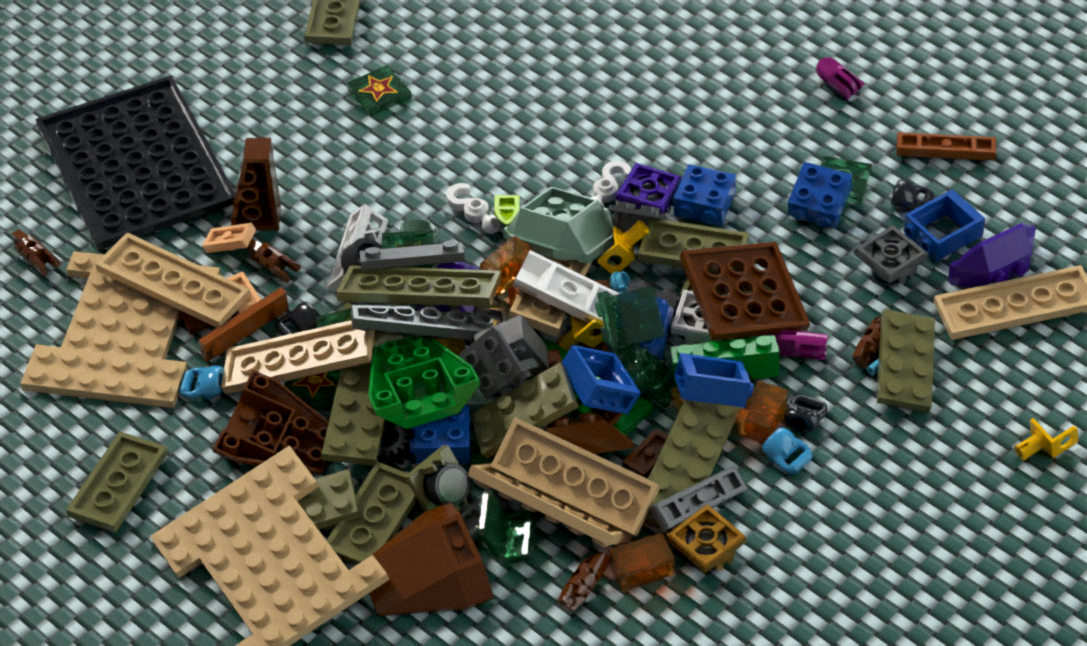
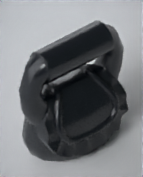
[891,179,935,212]
[276,301,324,336]
[783,394,828,433]

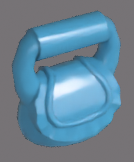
[179,366,224,399]
[762,427,812,474]

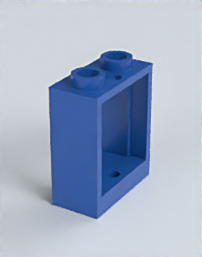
[904,189,985,262]
[562,345,641,414]
[674,353,753,408]

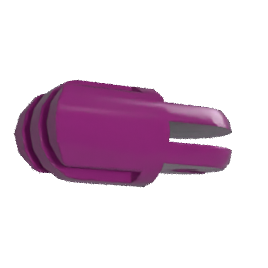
[816,57,865,100]
[772,330,828,360]

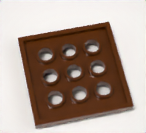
[679,241,810,341]

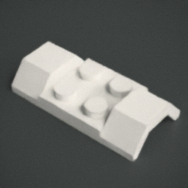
[512,250,622,326]

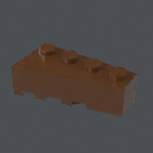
[230,137,282,231]

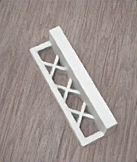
[327,204,388,293]

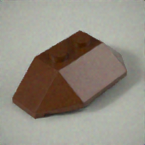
[542,412,634,454]

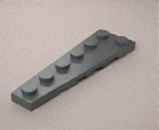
[350,305,508,342]

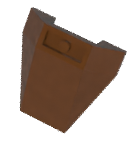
[212,370,329,475]
[368,502,494,616]

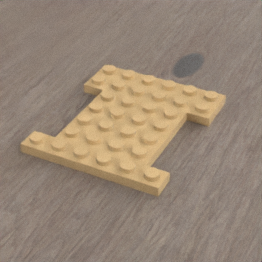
[20,251,221,408]
[150,446,389,646]

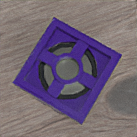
[616,163,682,214]

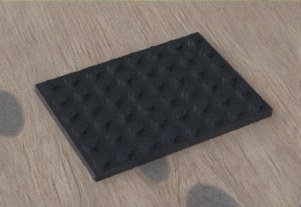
[35,75,235,251]

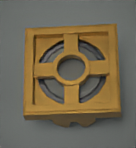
[667,504,746,573]

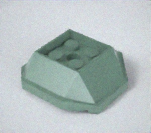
[503,186,615,264]

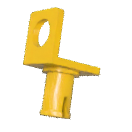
[598,220,649,274]
[558,315,613,351]
[1014,418,1078,461]

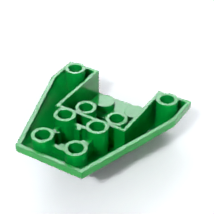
[368,334,480,429]

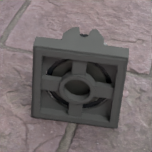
[854,225,928,285]

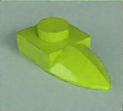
[494,195,520,226]

